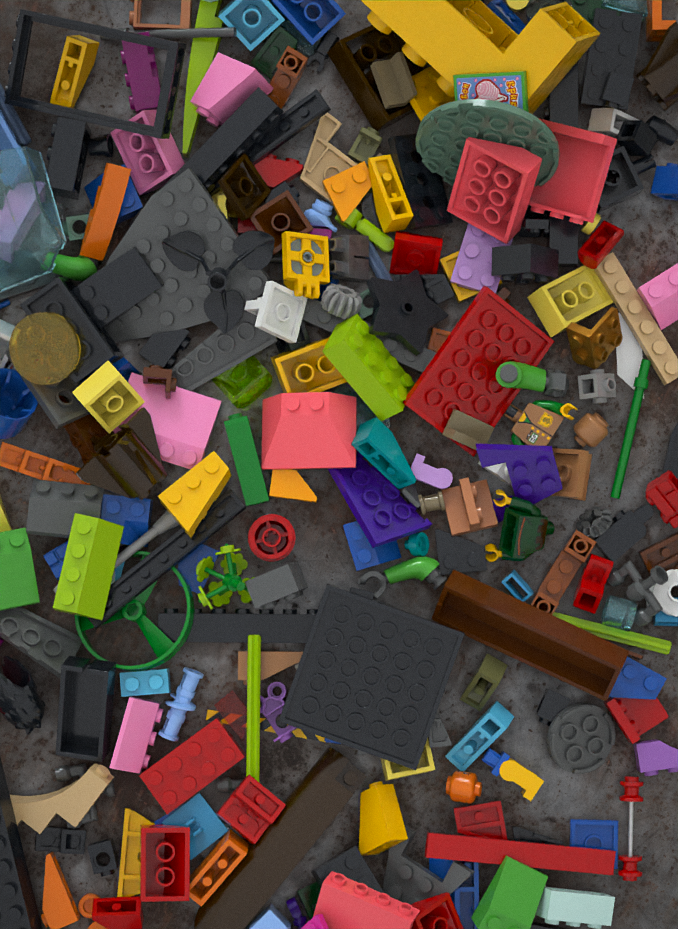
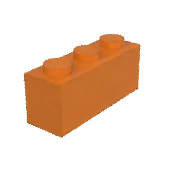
[189,829,249,907]

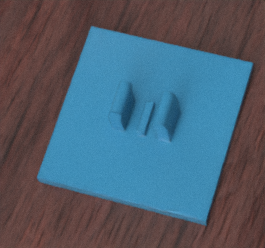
[162,792,229,860]

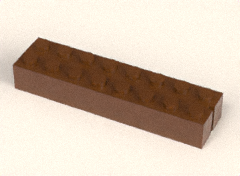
[431,569,629,701]

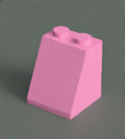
[190,52,273,127]

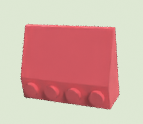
[447,137,542,244]

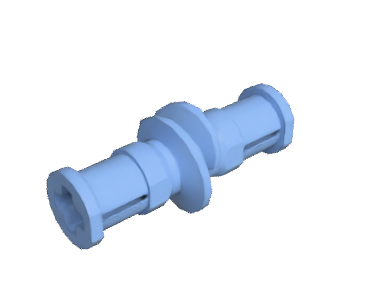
[158,667,204,742]

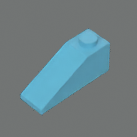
[445,701,514,772]

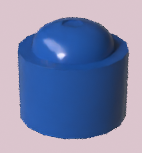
[0,368,38,439]

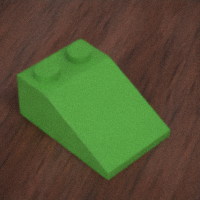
[0,527,40,611]
[471,855,548,929]

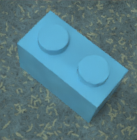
[119,668,171,697]

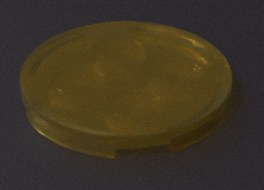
[9,312,81,385]

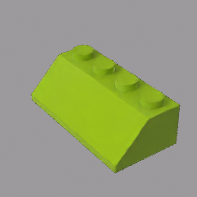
[53,513,124,621]

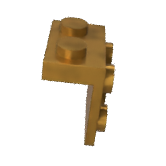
[566,307,623,370]

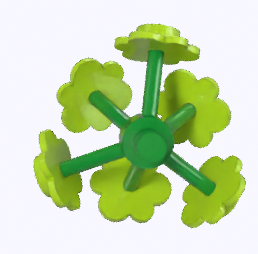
[196,543,255,610]

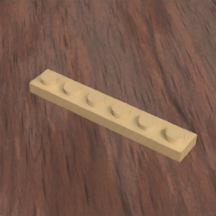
[594,252,678,386]

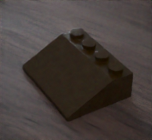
[327,25,423,131]

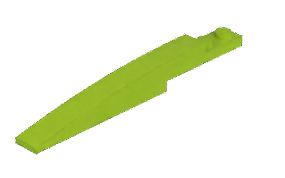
[182,0,225,159]

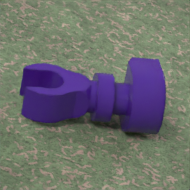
[286,897,307,929]

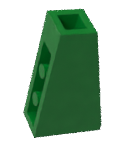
[224,413,270,507]

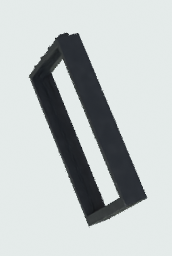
[4,9,187,139]

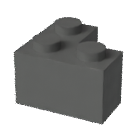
[245,561,308,610]

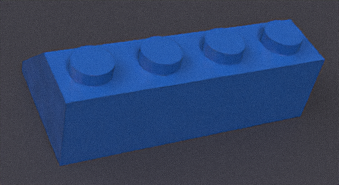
[271,0,346,46]

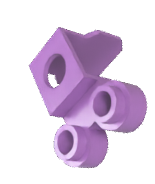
[260,682,297,744]

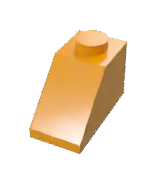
[269,469,317,503]

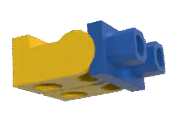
[481,747,544,801]

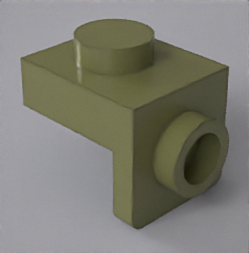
[347,127,383,167]

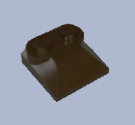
[218,153,271,221]

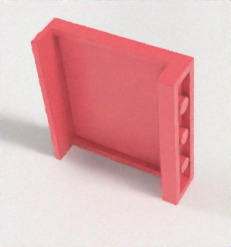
[528,118,617,225]
[313,871,420,929]

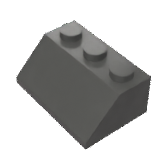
[26,479,105,538]

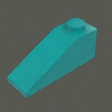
[351,417,416,489]

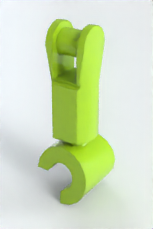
[334,208,394,253]

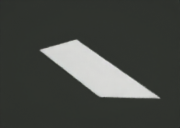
[616,313,644,399]

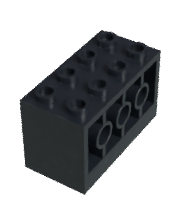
[20,277,124,384]

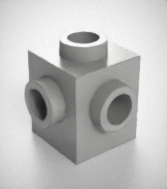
[578,369,616,404]

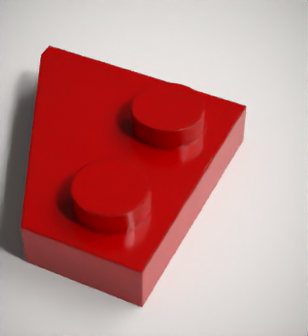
[453,800,507,840]

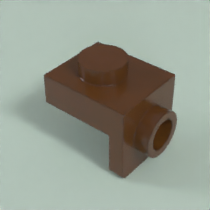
[143,365,177,399]

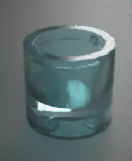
[601,595,637,632]

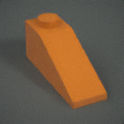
[41,852,81,929]

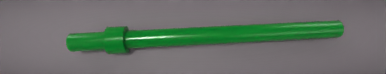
[610,359,651,499]

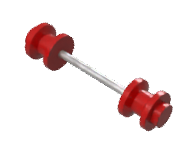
[618,776,644,881]

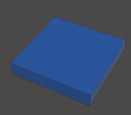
[569,819,618,869]

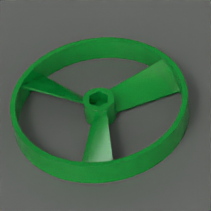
[75,551,194,671]

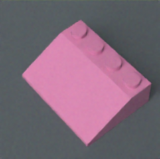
[113,372,222,469]

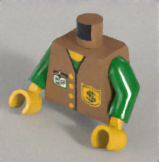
[503,400,578,446]

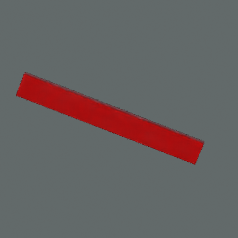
[425,832,616,875]

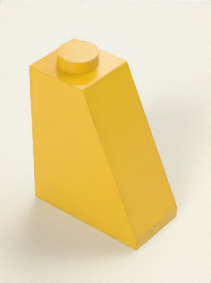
[359,781,408,856]

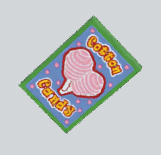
[453,71,529,112]

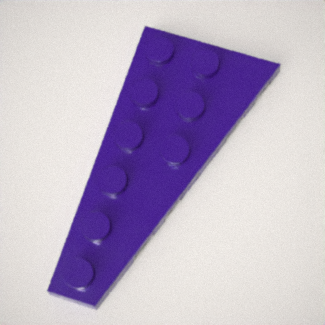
[328,451,432,548]

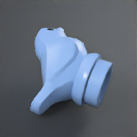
[304,199,338,233]

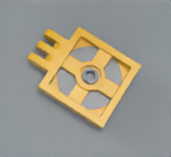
[282,231,330,299]

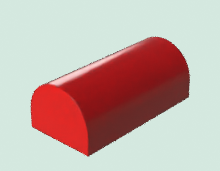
[578,220,624,269]

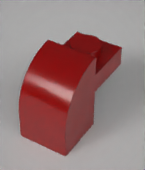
[572,554,614,614]

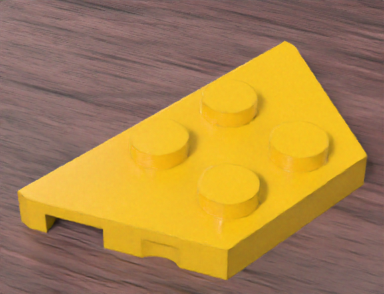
[117,808,155,897]

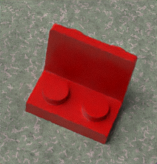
[603,697,669,744]

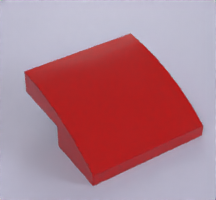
[216,775,286,844]

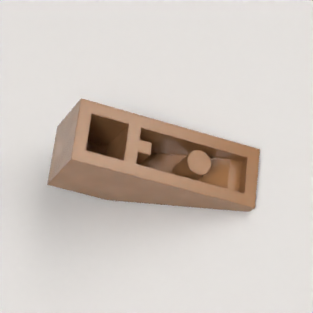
[238,651,303,685]

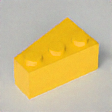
[158,451,232,538]

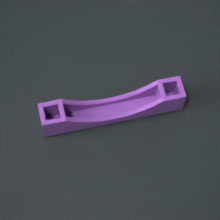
[633,739,678,776]

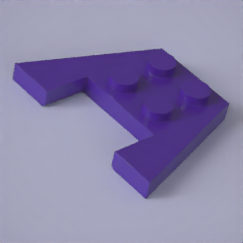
[476,444,563,523]

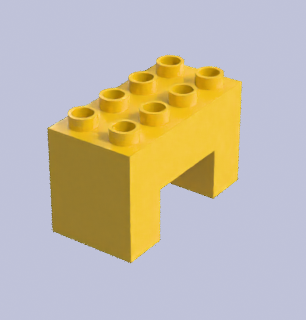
[361,0,601,114]

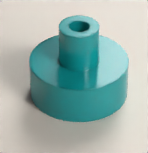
[404,532,429,556]

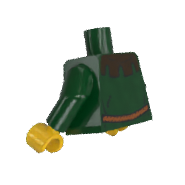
[485,489,555,562]

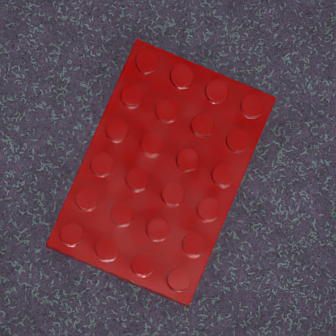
[403,286,554,457]

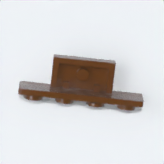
[59,395,108,465]

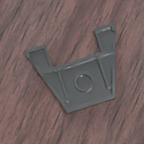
[383,826,475,905]

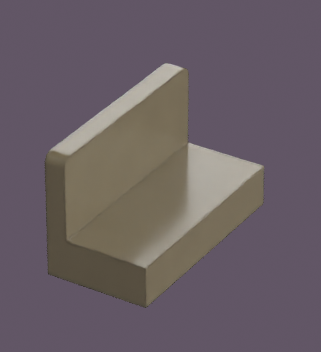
[370,51,417,109]
[442,409,494,450]

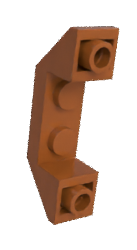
[268,45,308,110]
[530,530,597,615]

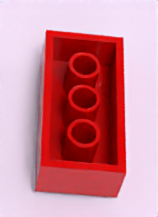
[139,717,246,814]

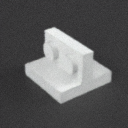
[244,281,308,343]

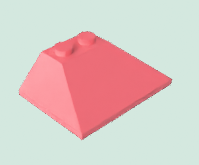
[261,392,357,470]

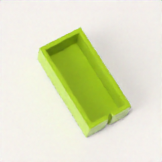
[322,314,415,421]

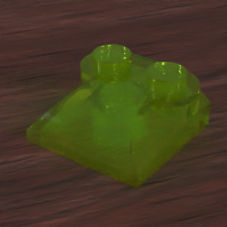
[211,355,272,408]

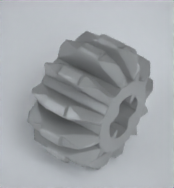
[320,284,362,319]

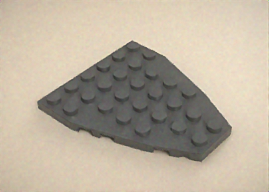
[104,168,271,342]

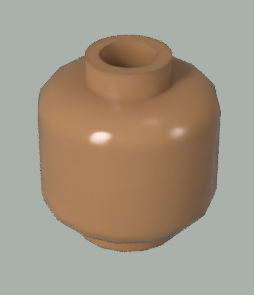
[573,412,609,447]

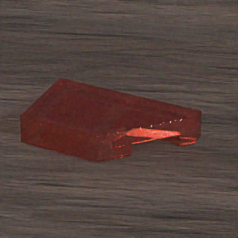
[214,690,247,740]

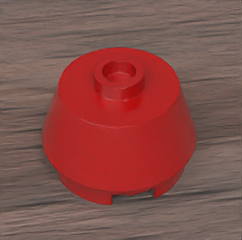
[248,514,296,562]

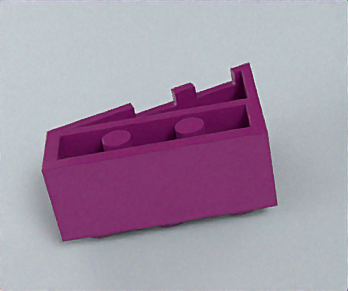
[120,31,161,114]

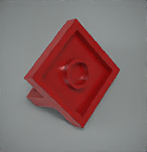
[389,231,443,274]

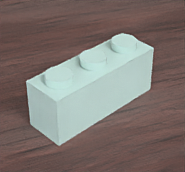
[536,887,615,929]

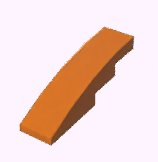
[79,163,131,261]
[0,442,91,485]

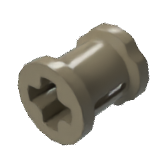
[418,490,445,516]

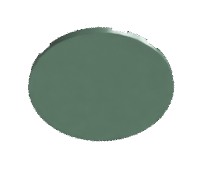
[416,99,560,187]

